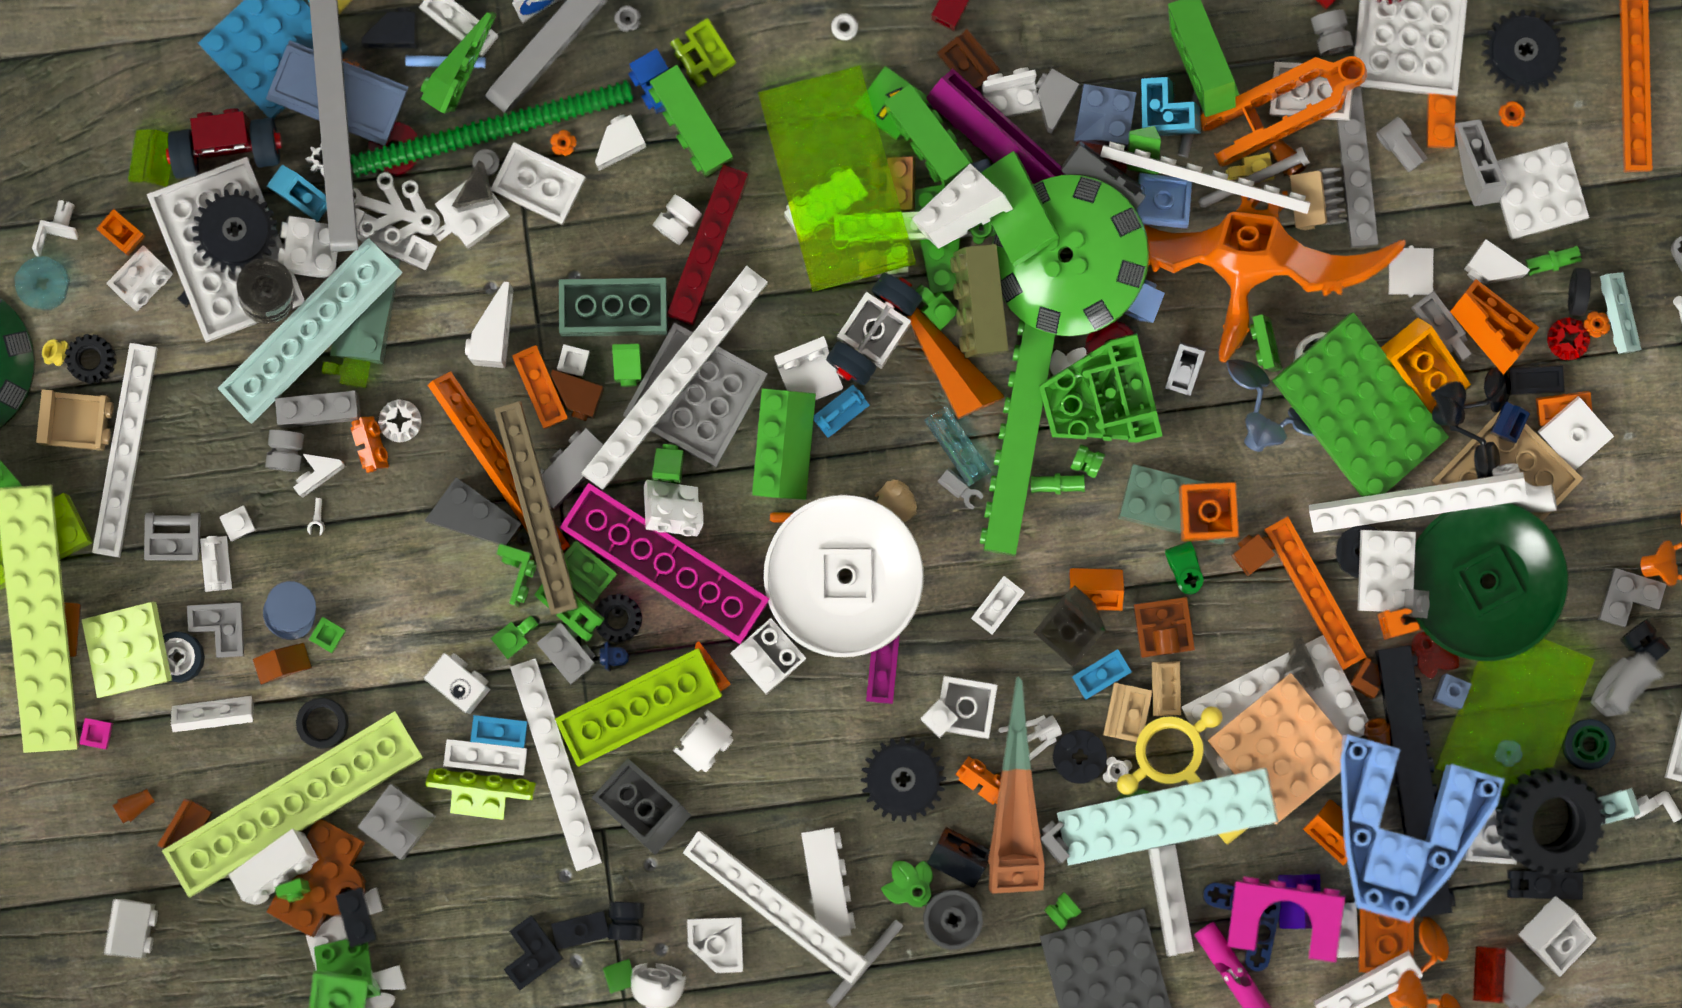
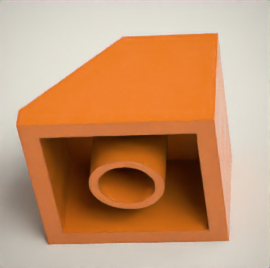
[1179,482,1238,541]

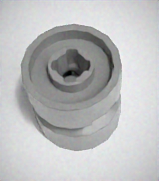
[1311,9,1354,56]
[265,430,304,472]

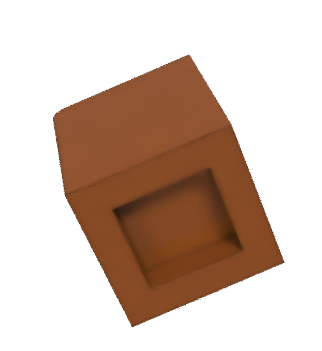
[1350,657,1381,699]

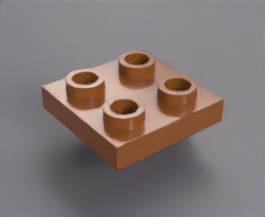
[1133,597,1195,658]

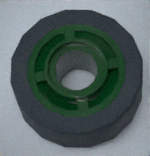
[1562,719,1616,770]

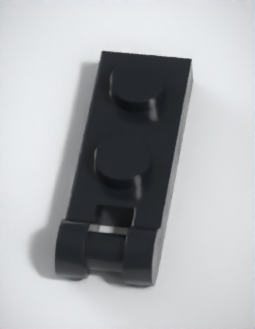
[1507,871,1583,900]

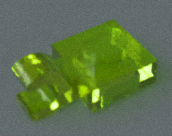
[322,357,371,389]

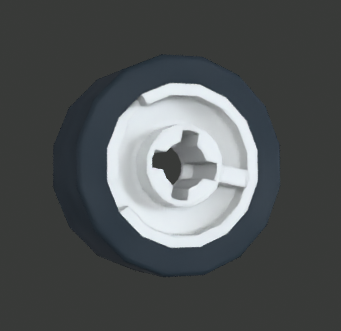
[163,631,205,683]

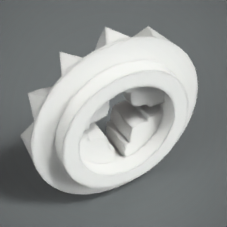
[378,399,421,442]

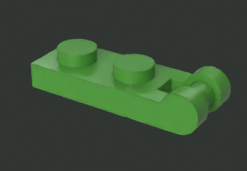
[534,584,604,641]

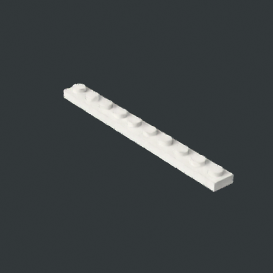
[581,266,768,491]

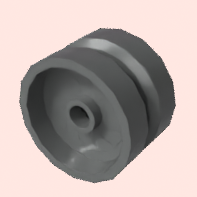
[923,890,983,950]

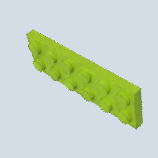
[555,648,723,767]

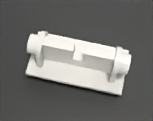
[200,536,232,592]

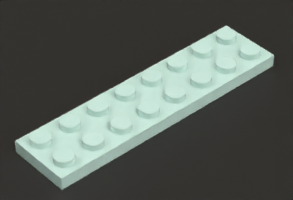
[218,238,403,424]
[1057,768,1278,865]

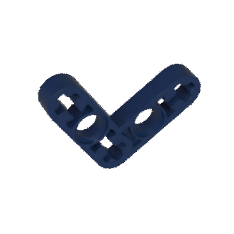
[1203,883,1280,971]

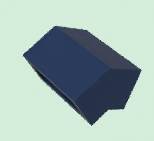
[1490,402,1530,443]

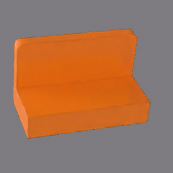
[1069,568,1124,611]
[1303,799,1348,865]

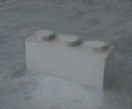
[275,391,361,428]
[540,429,603,510]

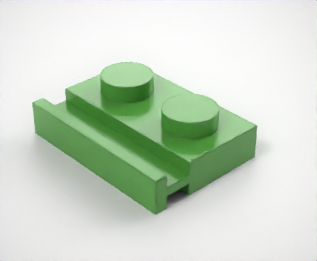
[564,540,618,604]

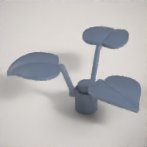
[1225,359,1314,452]

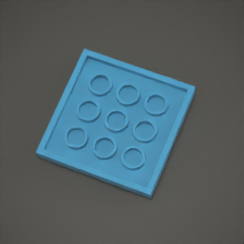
[198,0,349,119]

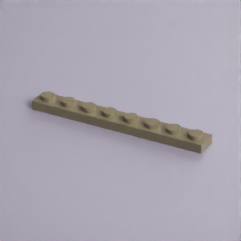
[494,401,578,616]

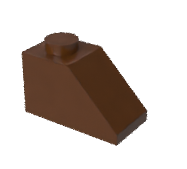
[551,369,604,421]

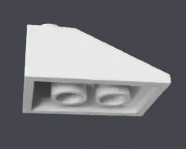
[465,282,513,368]

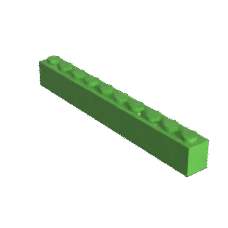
[980,319,1055,556]

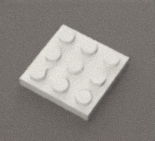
[1497,142,1589,240]

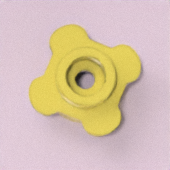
[42,339,68,366]

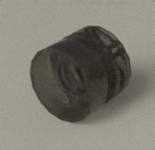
[236,258,295,324]

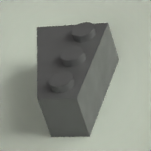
[1061,141,1146,209]
[425,477,524,546]

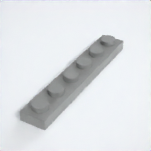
[1337,87,1378,248]

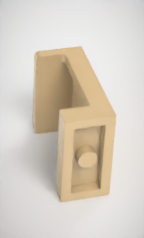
[36,390,114,451]

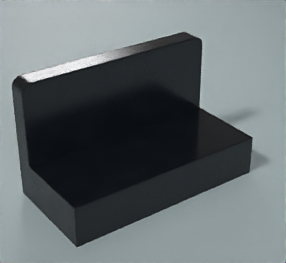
[927,827,990,888]

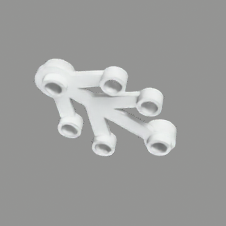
[353,172,440,246]

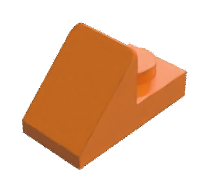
[96,209,145,256]

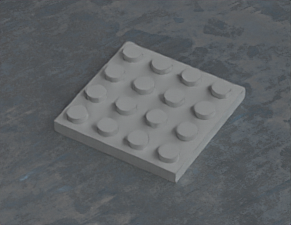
[623,322,768,467]

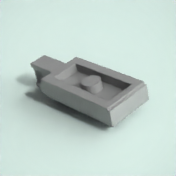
[1411,291,1472,362]

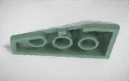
[330,258,400,364]

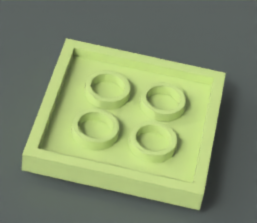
[82,602,172,698]

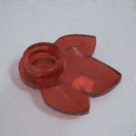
[1412,632,1459,679]

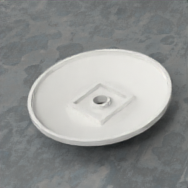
[764,495,924,657]

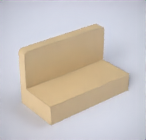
[1290,171,1327,230]

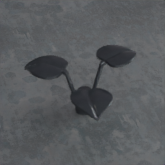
[1431,367,1510,479]

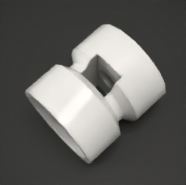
[653,194,702,245]

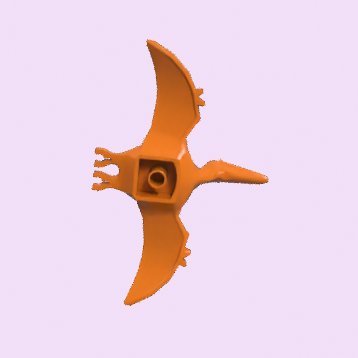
[1143,187,1406,363]

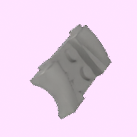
[1590,652,1663,717]

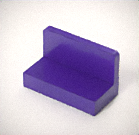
[1278,874,1321,929]

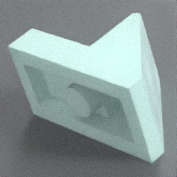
[1597,788,1641,825]

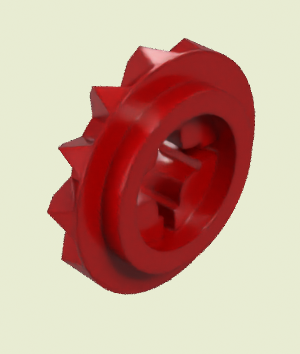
[1547,317,1591,360]

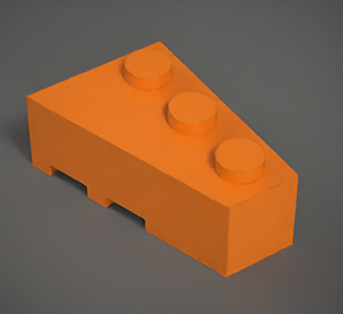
[1450,279,1540,375]

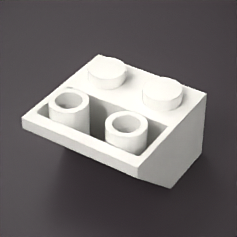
[730,618,806,695]

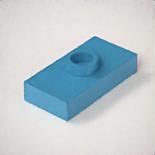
[1072,649,1132,700]
[470,715,528,748]

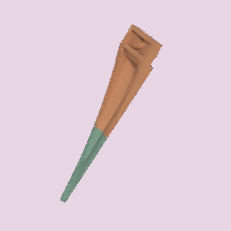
[988,677,1045,893]

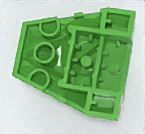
[1039,333,1163,443]

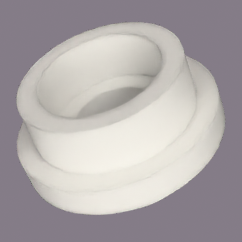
[832,14,858,40]

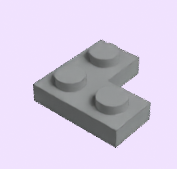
[1598,568,1667,627]
[187,603,245,658]

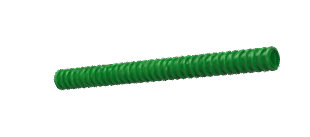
[350,80,634,178]

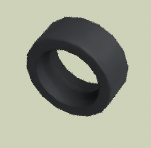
[296,697,349,749]

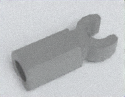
[937,468,984,510]

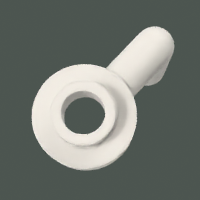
[1634,791,1682,822]

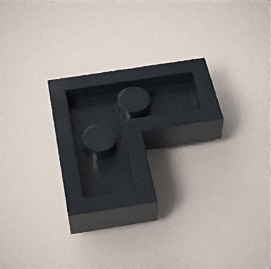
[504,915,563,991]

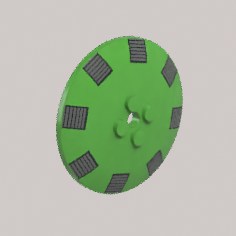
[992,175,1149,336]

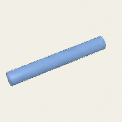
[405,55,486,68]

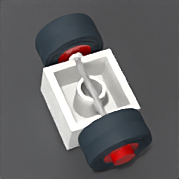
[826,272,922,385]

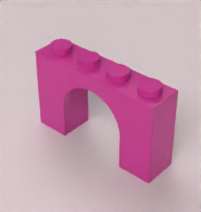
[1228,876,1346,962]

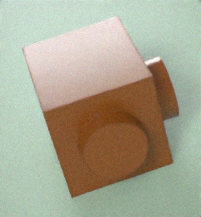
[1231,534,1275,576]

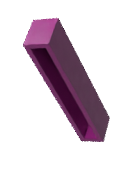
[926,69,1064,185]

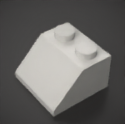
[1518,896,1597,977]
[104,899,158,958]

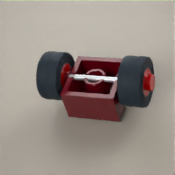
[166,108,283,179]

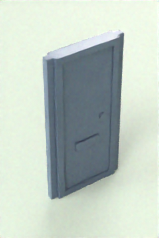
[266,40,409,146]

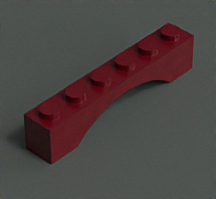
[667,164,749,326]

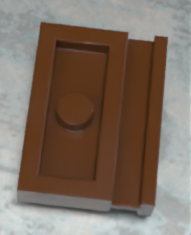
[937,29,1000,90]

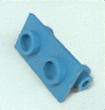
[813,385,870,438]

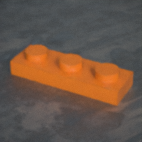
[512,345,568,429]

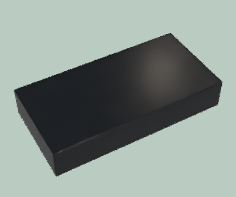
[1508,366,1565,395]

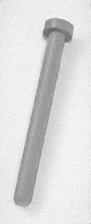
[1198,146,1310,208]

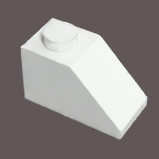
[595,114,646,171]
[1464,240,1530,284]

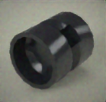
[1620,619,1671,661]
[608,902,644,941]

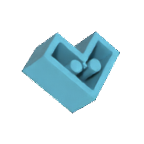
[1141,77,1201,136]

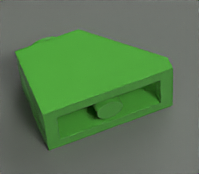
[612,344,642,387]
[652,444,684,485]

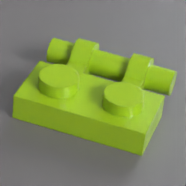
[670,18,736,88]

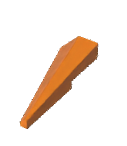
[906,307,1005,419]

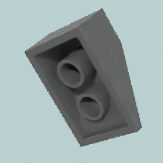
[592,758,692,855]

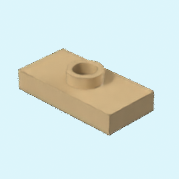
[1152,661,1181,716]

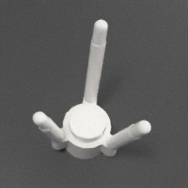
[998,715,1062,761]

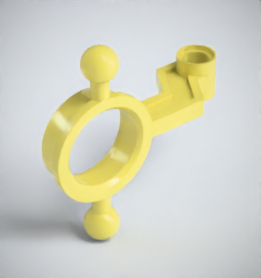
[1117,706,1248,845]

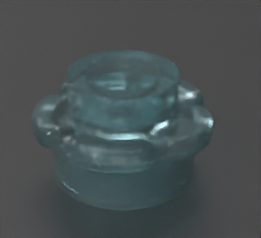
[1495,740,1522,767]

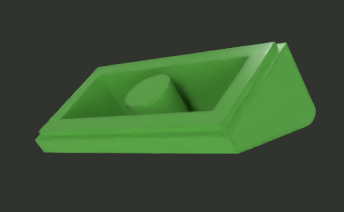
[1127,126,1161,175]

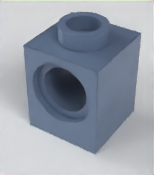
[1432,674,1471,710]

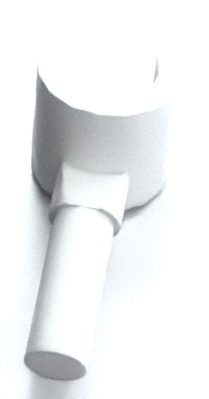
[307,498,325,535]

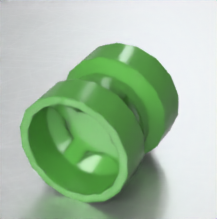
[1070,444,1105,479]
[1044,892,1081,930]

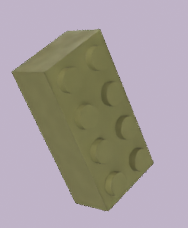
[950,244,1008,358]

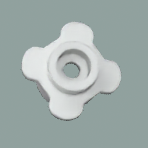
[1103,757,1132,783]

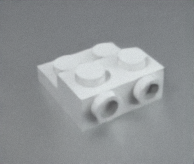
[277,216,338,279]
[644,480,704,536]

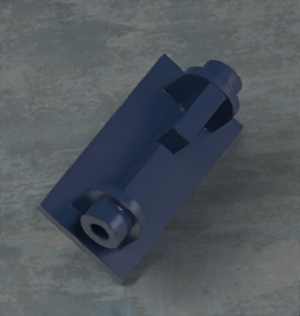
[600,642,629,671]

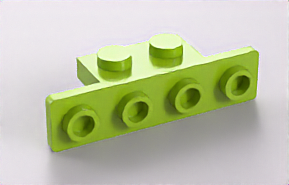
[426,768,536,820]

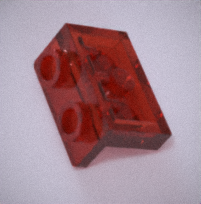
[1473,946,1506,1003]

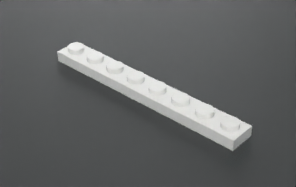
[1100,141,1310,214]
[92,343,158,558]
[1309,472,1528,532]
[510,658,602,871]
[683,831,869,984]

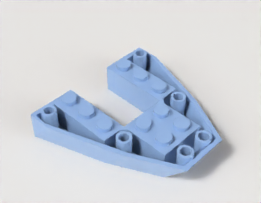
[1341,735,1504,922]

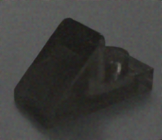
[1281,637,1324,691]

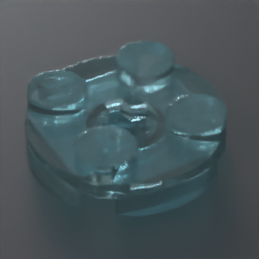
[14,256,70,310]

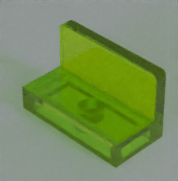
[128,129,171,187]

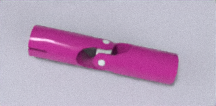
[1194,921,1271,1008]

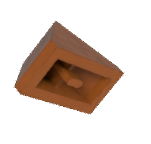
[253,643,312,685]

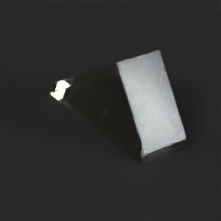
[452,160,495,213]

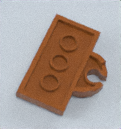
[267,819,366,938]

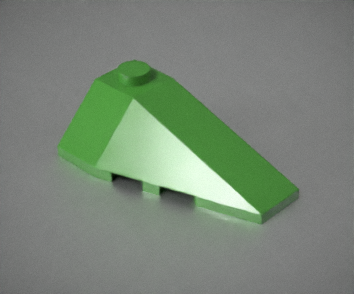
[421,12,497,114]

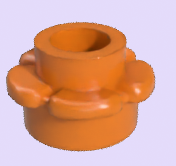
[1499,101,1525,127]
[550,130,577,156]
[1584,311,1610,337]

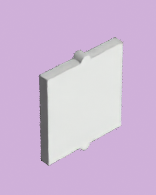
[1388,246,1433,298]

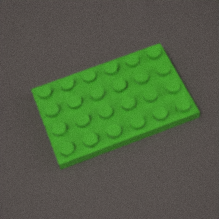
[1272,313,1449,497]

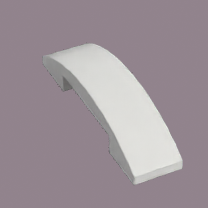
[355,208,437,270]

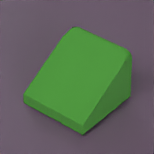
[603,959,632,993]

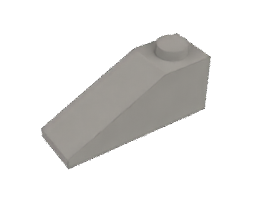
[1454,119,1507,206]

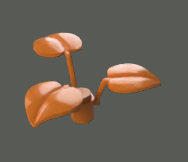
[1641,511,1682,586]
[1388,917,1461,1008]

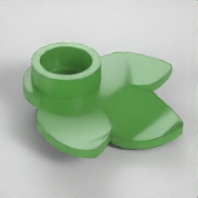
[881,861,933,907]

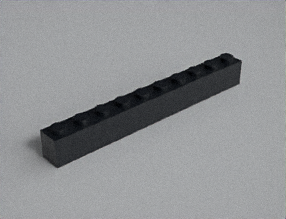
[1375,645,1455,917]

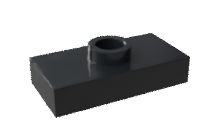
[551,911,608,950]

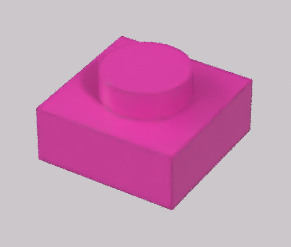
[79,718,113,750]

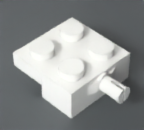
[433,172,510,249]

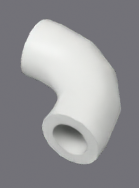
[1492,463,1557,513]

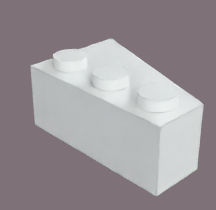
[912,164,1013,249]

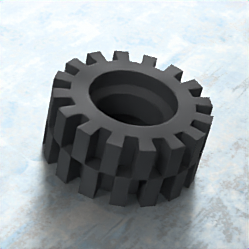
[65,334,116,384]
[595,594,642,643]

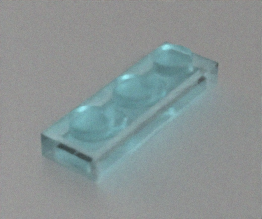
[924,406,991,486]

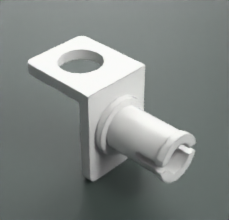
[32,200,79,257]

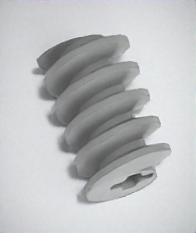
[1316,168,1346,225]

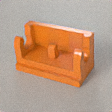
[1377,609,1420,640]

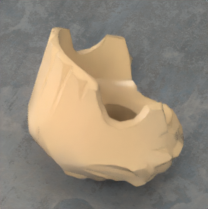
[875,479,917,523]

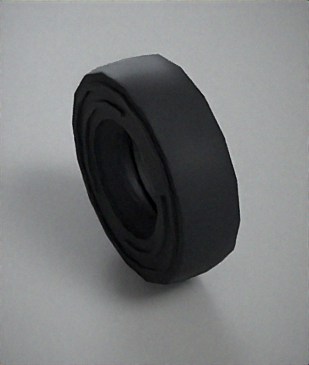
[1568,268,1591,316]

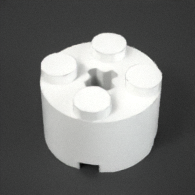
[673,710,733,772]

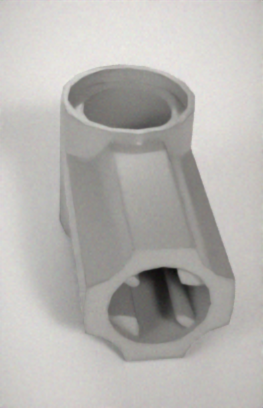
[1376,117,1427,173]

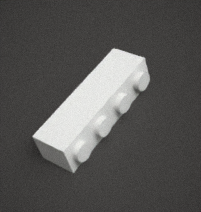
[801,828,855,937]

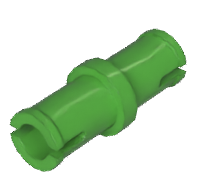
[1525,246,1582,276]
[1031,473,1085,495]

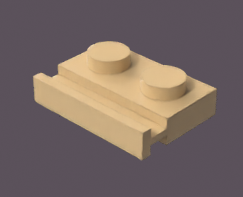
[1103,683,1152,743]

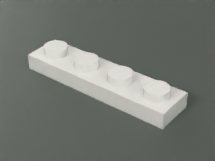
[1314,951,1423,1008]

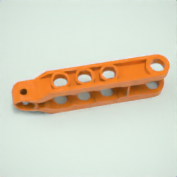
[1200,56,1367,167]

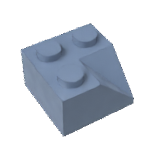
[1074,84,1136,150]

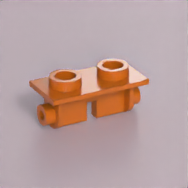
[350,417,389,473]
[955,756,1001,805]

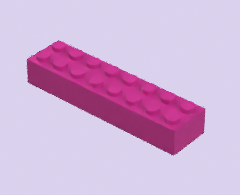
[560,483,769,645]

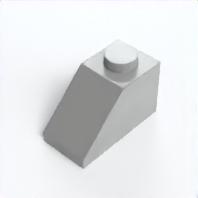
[1036,69,1079,134]
[1499,948,1545,1008]

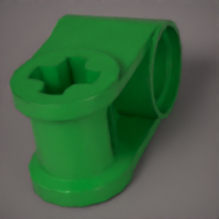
[1165,541,1204,595]

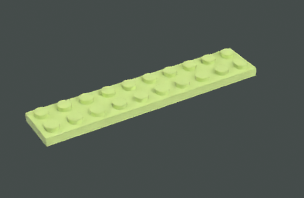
[0,485,79,753]
[162,711,423,898]

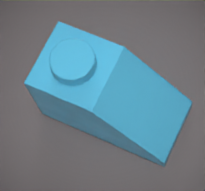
[267,165,327,222]

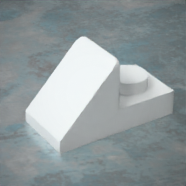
[294,454,346,498]

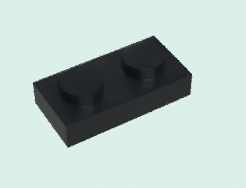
[335,888,378,948]

